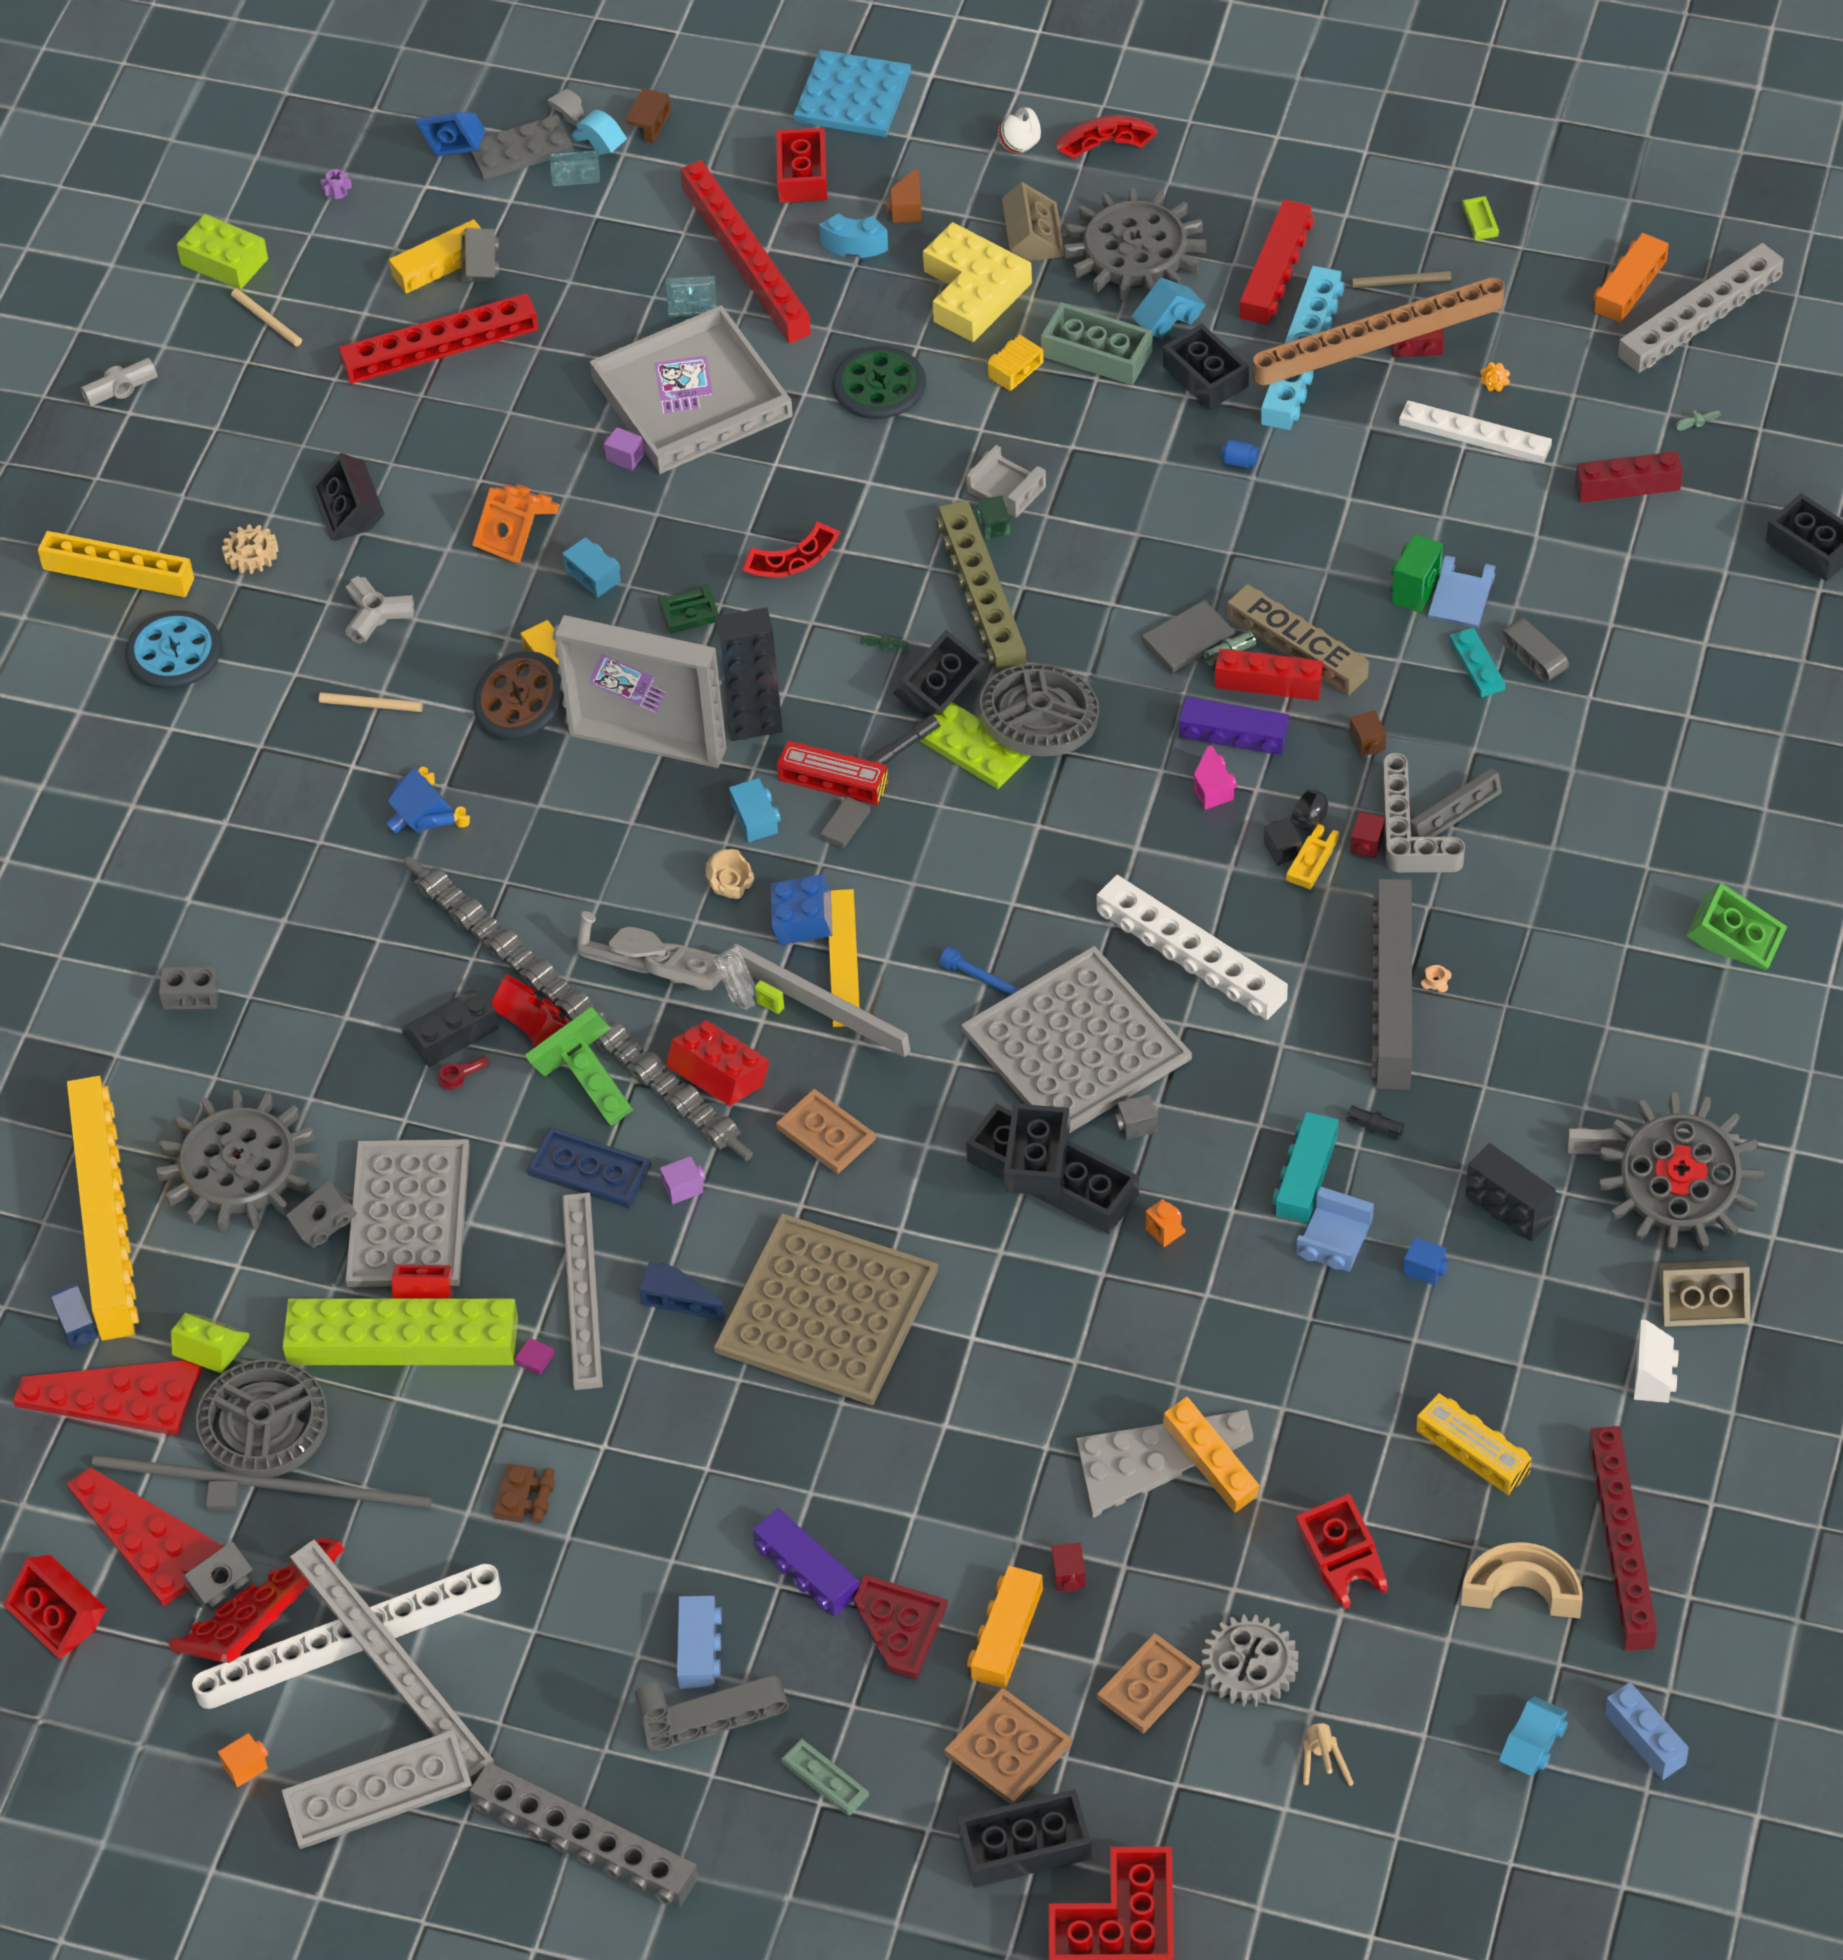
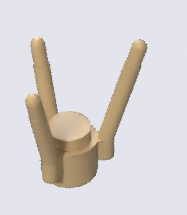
[1303,1723,1353,1786]

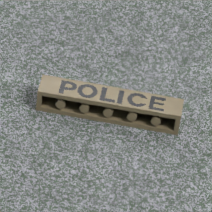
[1227,584,1369,696]

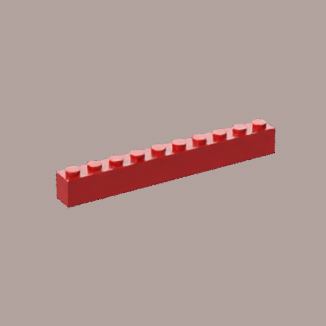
[680,160,811,344]

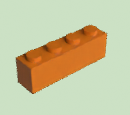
[1593,233,1669,323]

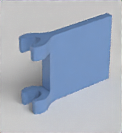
[1428,555,1496,628]

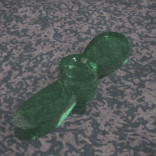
[860,633,909,650]

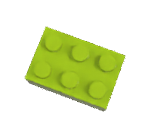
[177,214,268,290]

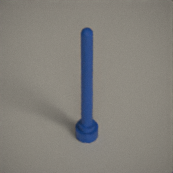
[939,946,1021,996]

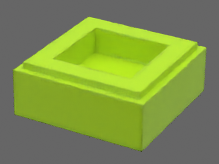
[755,980,784,1014]

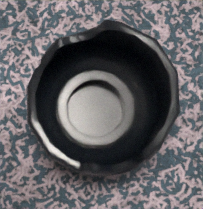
[1290,789,1329,829]

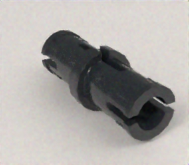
[1346,1105,1405,1140]

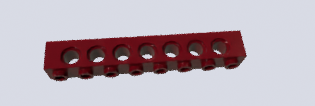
[1589,1426,1657,1651]

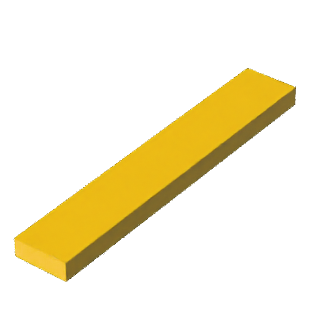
[829,889,860,1027]

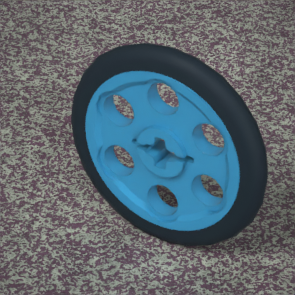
[125,611,222,688]

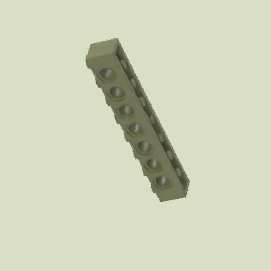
[936,500,1026,673]

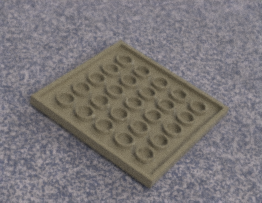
[714,1213,938,1406]

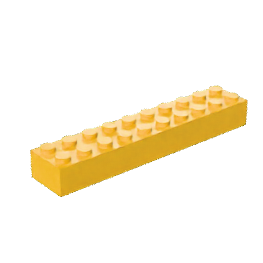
[67,1076,139,1341]

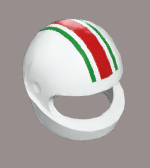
[998,107,1041,153]

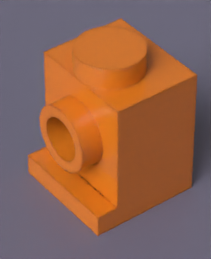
[1146,1199,1186,1247]

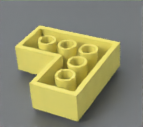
[923,222,1032,342]

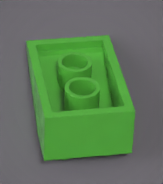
[1686,883,1787,970]

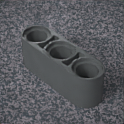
[1499,618,1569,682]

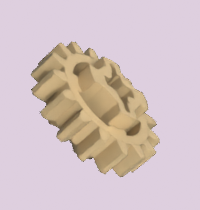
[222,524,279,574]

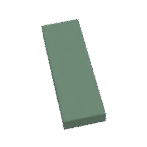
[781,1738,869,1816]

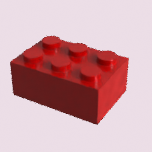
[776,128,828,203]
[666,1020,770,1107]

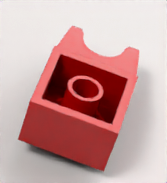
[1296,1493,1388,1610]

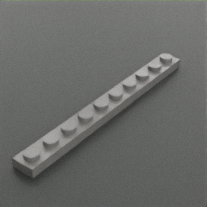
[290,1540,494,1781]

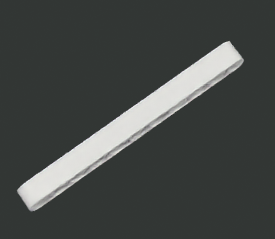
[192,1564,501,1709]

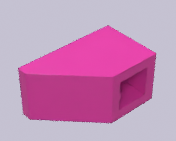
[1194,745,1237,810]

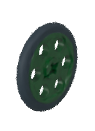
[832,346,926,419]

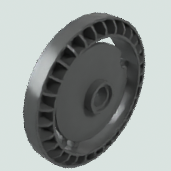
[979,664,1099,757]
[196,1359,328,1477]

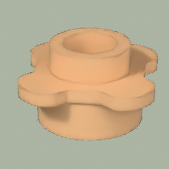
[1421,965,1451,993]

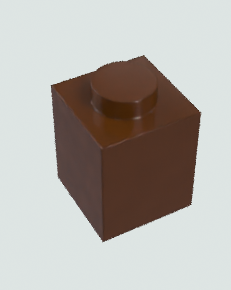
[1349,710,1387,757]

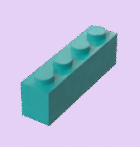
[1272,1112,1339,1224]

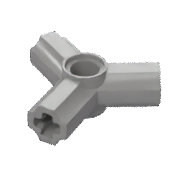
[345,576,415,644]

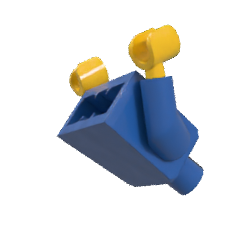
[386,767,470,834]

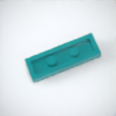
[1449,627,1505,697]

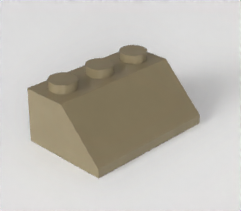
[1002,182,1065,261]
[1659,1260,1750,1327]

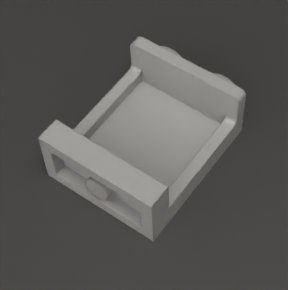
[966,445,1046,518]

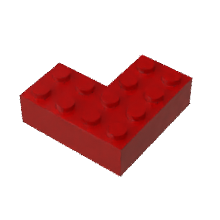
[1049,1847,1174,1960]

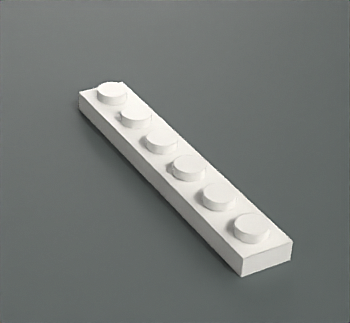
[1399,401,1552,464]

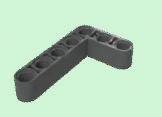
[635,1676,789,1751]

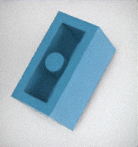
[562,537,621,598]
[729,778,781,842]

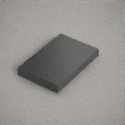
[1142,600,1236,673]

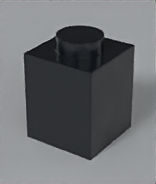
[1264,817,1302,865]

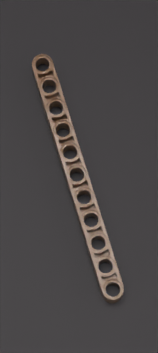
[1253,278,1505,385]

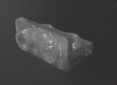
[713,946,756,1010]

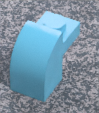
[571,110,627,155]

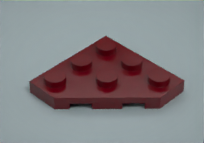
[854,1574,948,1680]

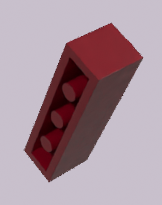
[1575,451,1683,503]

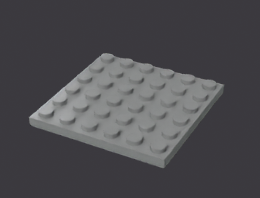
[961,946,1192,1133]

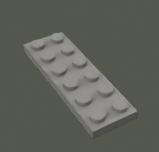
[282,1730,473,1849]

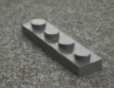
[1410,768,1502,837]

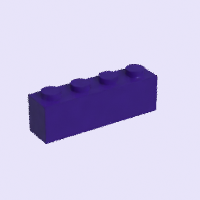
[1179,697,1289,755]
[753,1508,859,1617]

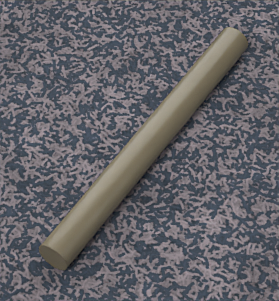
[1352,271,1451,288]

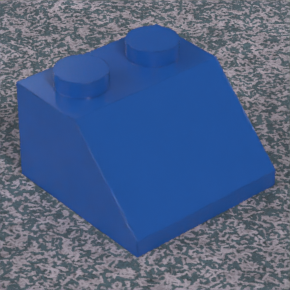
[415,112,486,157]

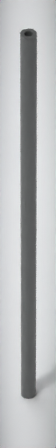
[92,1455,432,1509]

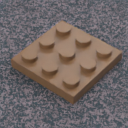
[945,1688,1072,1804]

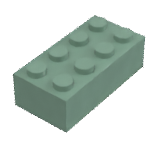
[1041,302,1153,385]

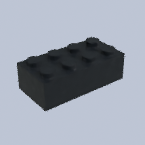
[957,1789,1092,1888]

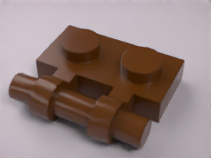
[493,1463,555,1524]

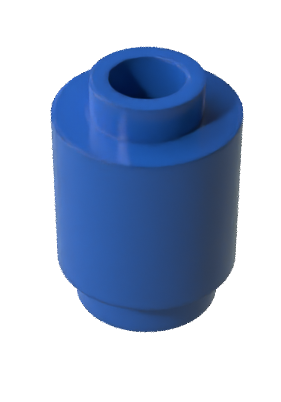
[1221,439,1260,469]

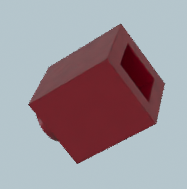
[1350,812,1385,858]
[1052,1542,1086,1592]

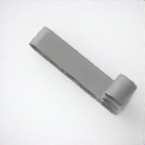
[1383,753,1465,873]

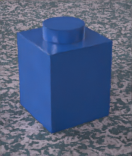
[1403,1237,1449,1285]

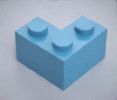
[1132,277,1206,339]

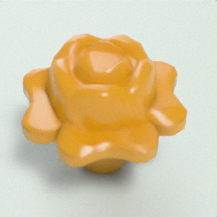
[1480,362,1510,392]

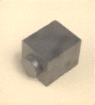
[1114,1094,1158,1140]

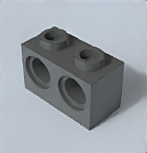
[159,966,220,1009]

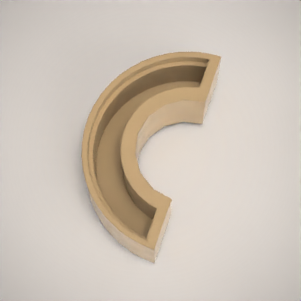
[1461,1542,1582,1618]

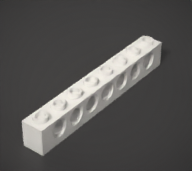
[1097,875,1288,1020]

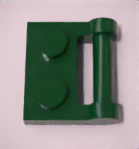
[658,584,719,634]

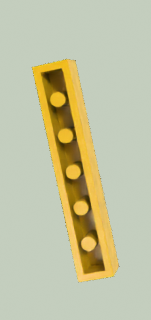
[38,531,194,598]

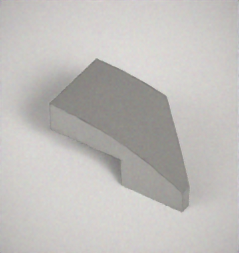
[548,89,584,126]

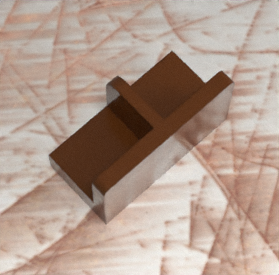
[626,88,671,143]

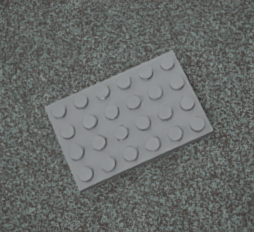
[346,1139,470,1287]

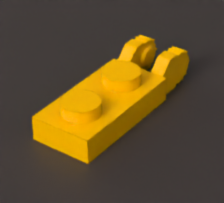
[1286,824,1340,890]

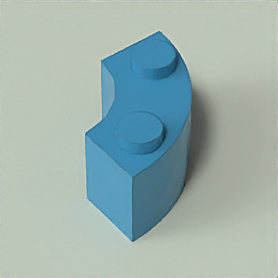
[819,213,888,258]
[1499,1696,1568,1776]

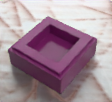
[515,1337,555,1375]

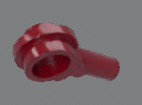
[437,1055,489,1090]

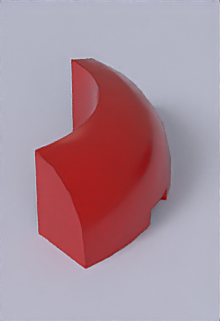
[1056,115,1158,159]
[741,521,841,578]
[491,973,570,1047]

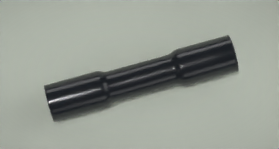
[867,714,941,765]

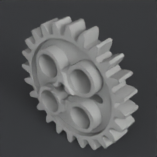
[1202,1615,1298,1707]

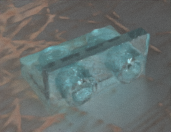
[550,150,600,186]
[666,276,717,317]

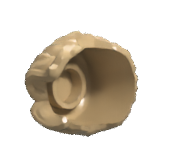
[705,849,754,899]

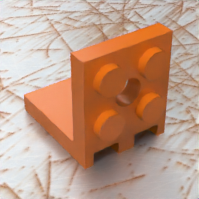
[472,484,560,563]

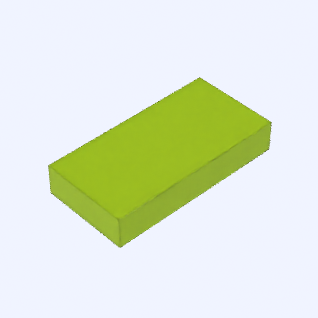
[1462,196,1499,241]

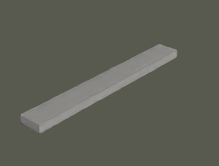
[730,944,911,1057]
[562,1192,603,1390]

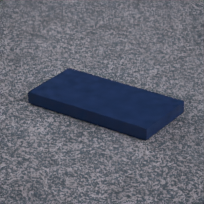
[527,1127,652,1208]

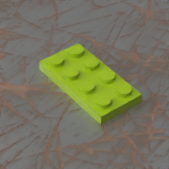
[919,702,1031,789]

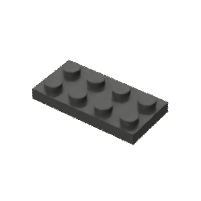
[470,115,574,180]

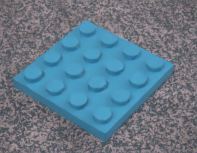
[794,50,911,137]

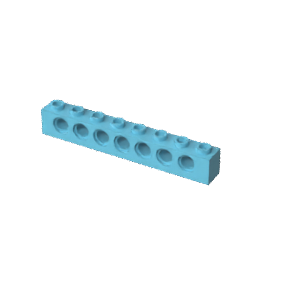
[1261,266,1345,430]

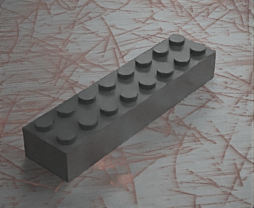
[1371,879,1412,1090]

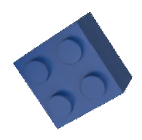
[771,874,833,945]

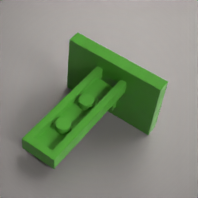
[525,1007,633,1126]

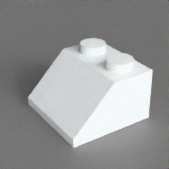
[1634,1320,1679,1403]

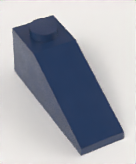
[639,1262,725,1321]

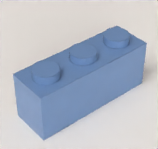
[677,1596,722,1690]
[1604,1682,1689,1780]

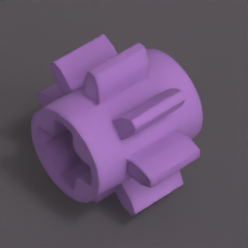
[321,169,352,199]

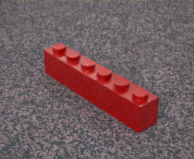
[1239,199,1315,325]

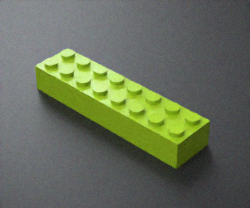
[283,1299,518,1365]

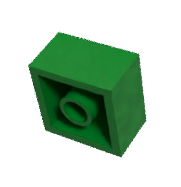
[1390,534,1443,613]

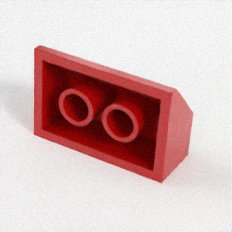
[3,1555,107,1659]

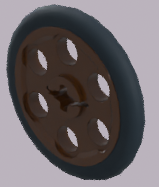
[473,651,564,740]

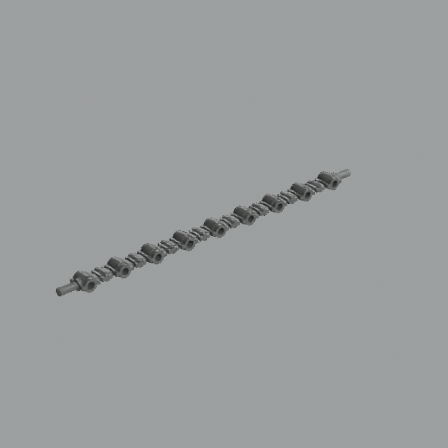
[403,856,753,1161]

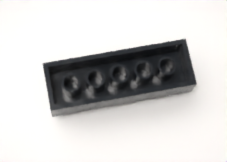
[715,607,783,741]
[966,1103,1139,1235]

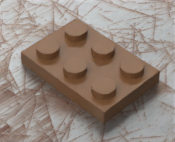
[776,1089,876,1174]
[1097,1633,1201,1734]

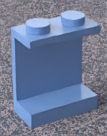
[1297,1187,1374,1272]

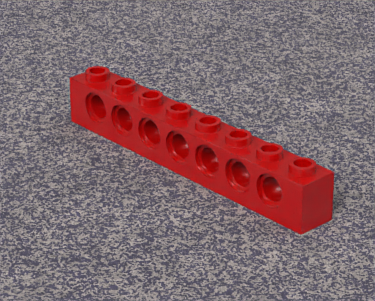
[339,293,539,384]

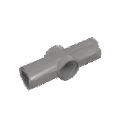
[80,358,157,407]

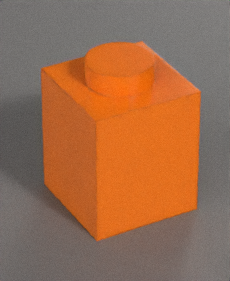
[218,1733,268,1787]

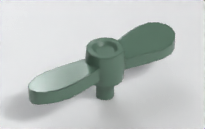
[1675,410,1721,431]

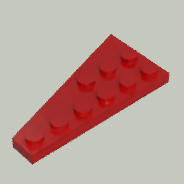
[13,1360,203,1436]
[66,1467,225,1607]
[168,1537,344,1663]

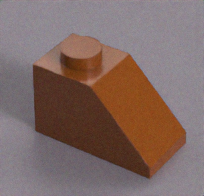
[887,169,922,223]

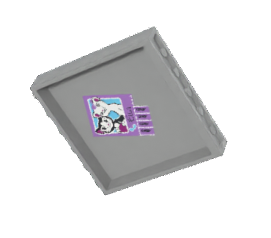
[590,305,793,474]
[553,615,727,768]

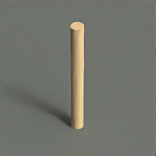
[231,288,302,347]
[319,693,423,712]

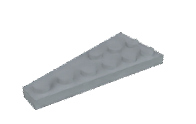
[1077,1410,1253,1518]

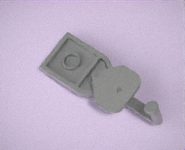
[577,911,732,991]

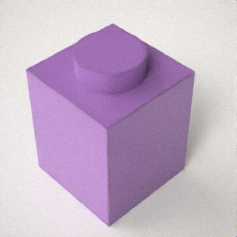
[603,427,645,471]
[660,1156,706,1204]

